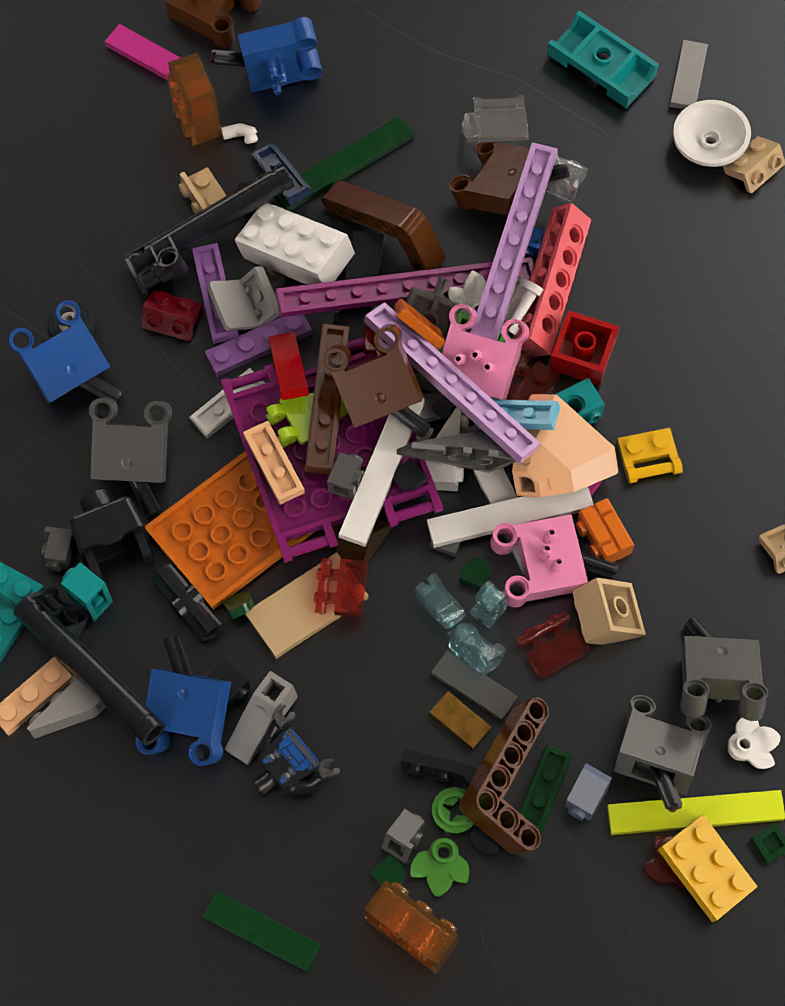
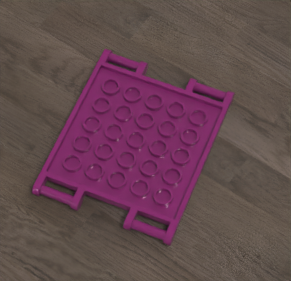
[220,331,443,563]

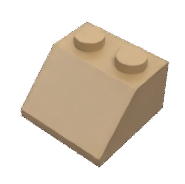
[572,578,646,645]

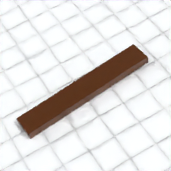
[305,324,349,475]

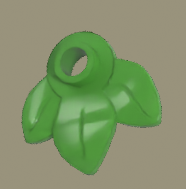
[410,838,469,897]

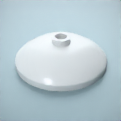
[673,100,751,167]

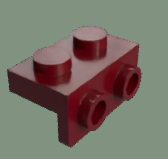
[141,290,203,341]

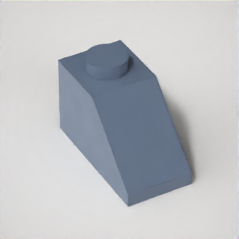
[565,763,612,821]

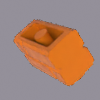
[575,498,634,563]

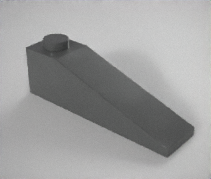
[397,429,517,473]

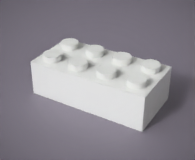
[235,203,355,285]

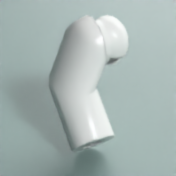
[221,123,258,144]

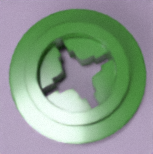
[432,787,474,834]

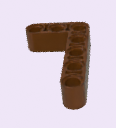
[321,180,446,271]
[461,697,549,855]

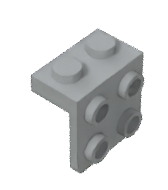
[207,266,280,331]

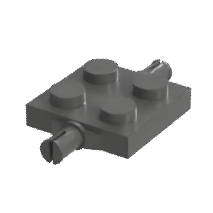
[406,277,460,351]

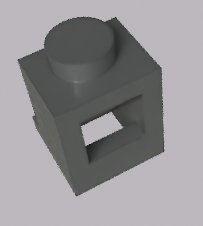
[327,452,364,500]
[41,526,76,572]
[381,809,425,864]

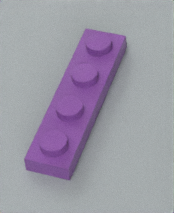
[192,243,239,344]
[205,314,312,377]

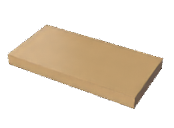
[245,553,369,659]

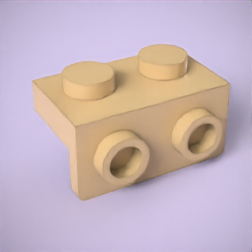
[723,136,785,193]

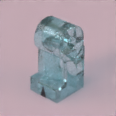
[415,572,466,630]
[470,580,508,629]
[449,623,506,678]

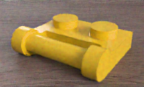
[617,428,683,484]

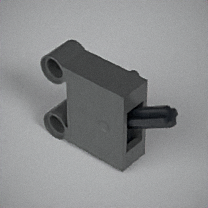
[89,397,172,516]
[680,618,768,721]
[613,695,711,813]

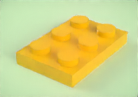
[658,815,758,922]

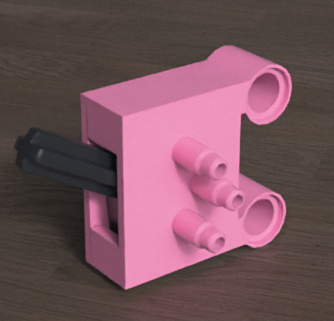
[431,304,529,418]
[490,515,618,607]

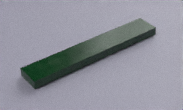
[276,115,415,211]

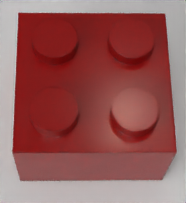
[549,310,619,386]

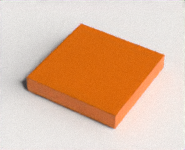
[394,299,445,350]

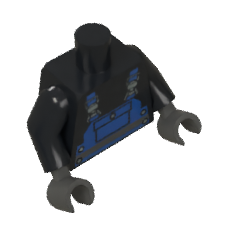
[253,705,340,795]

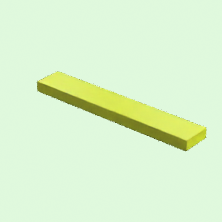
[607,790,785,835]

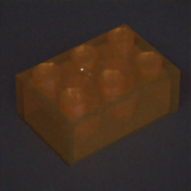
[166,53,222,146]
[364,880,459,974]

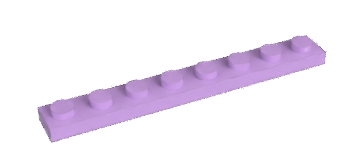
[470,142,558,341]
[364,302,541,464]

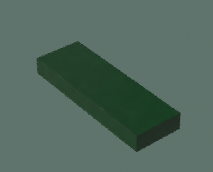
[519,744,573,835]

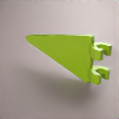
[266,393,349,448]

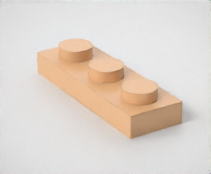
[243,421,305,505]
[0,657,73,736]

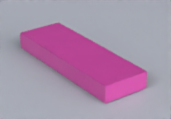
[105,24,181,80]

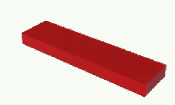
[268,332,309,400]

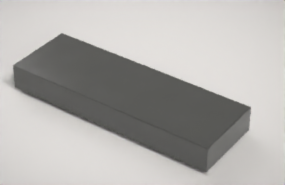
[431,650,518,721]

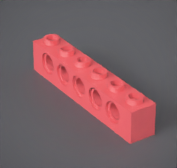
[512,203,591,358]

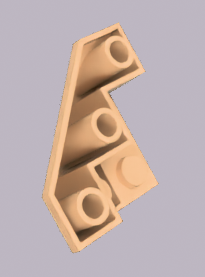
[512,394,618,498]

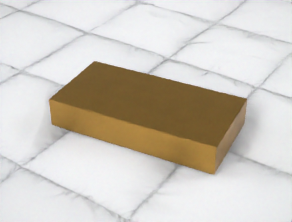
[429,691,492,751]

